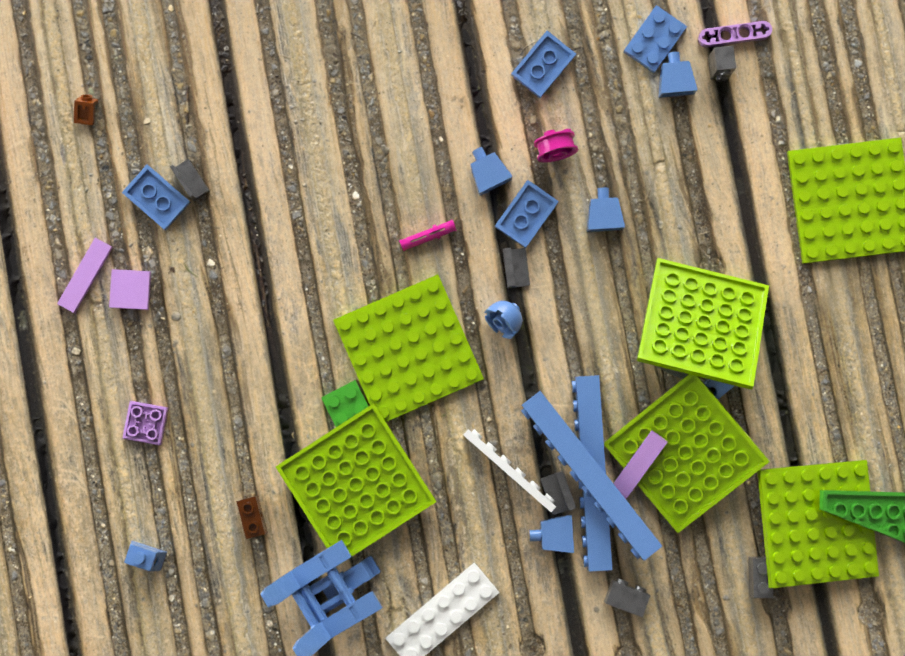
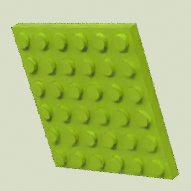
[787,137,905,264]
[637,258,769,390]
[333,274,484,422]
[604,374,770,533]
[275,403,437,565]
[757,460,879,588]

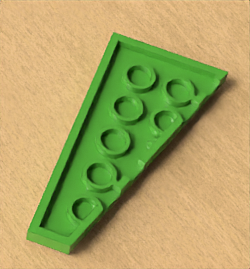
[819,490,905,543]

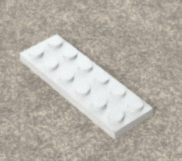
[385,562,499,656]

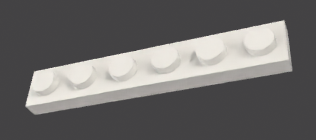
[464,429,556,512]

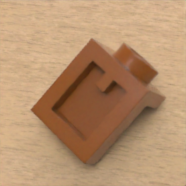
[74,95,98,125]

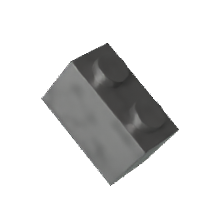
[708,46,736,81]
[748,557,773,598]
[604,578,651,618]

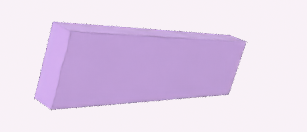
[57,238,113,313]
[613,430,668,499]

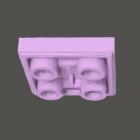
[109,269,151,310]
[122,401,169,445]

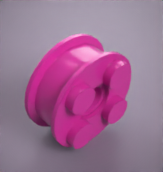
[534,129,579,163]

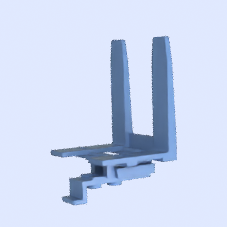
[261,540,383,656]

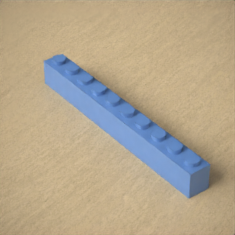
[572,375,612,572]
[521,391,662,561]

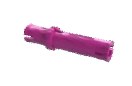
[399,220,457,251]

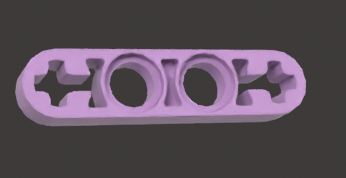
[698,21,772,48]

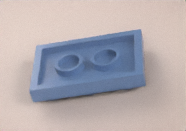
[623,5,687,73]
[511,31,576,98]
[122,164,191,231]
[495,180,559,249]

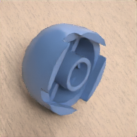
[484,300,523,339]

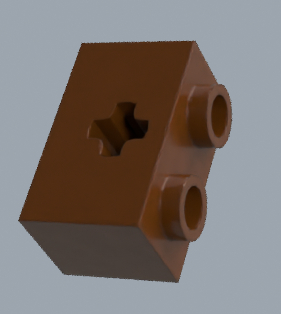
[236,496,268,539]

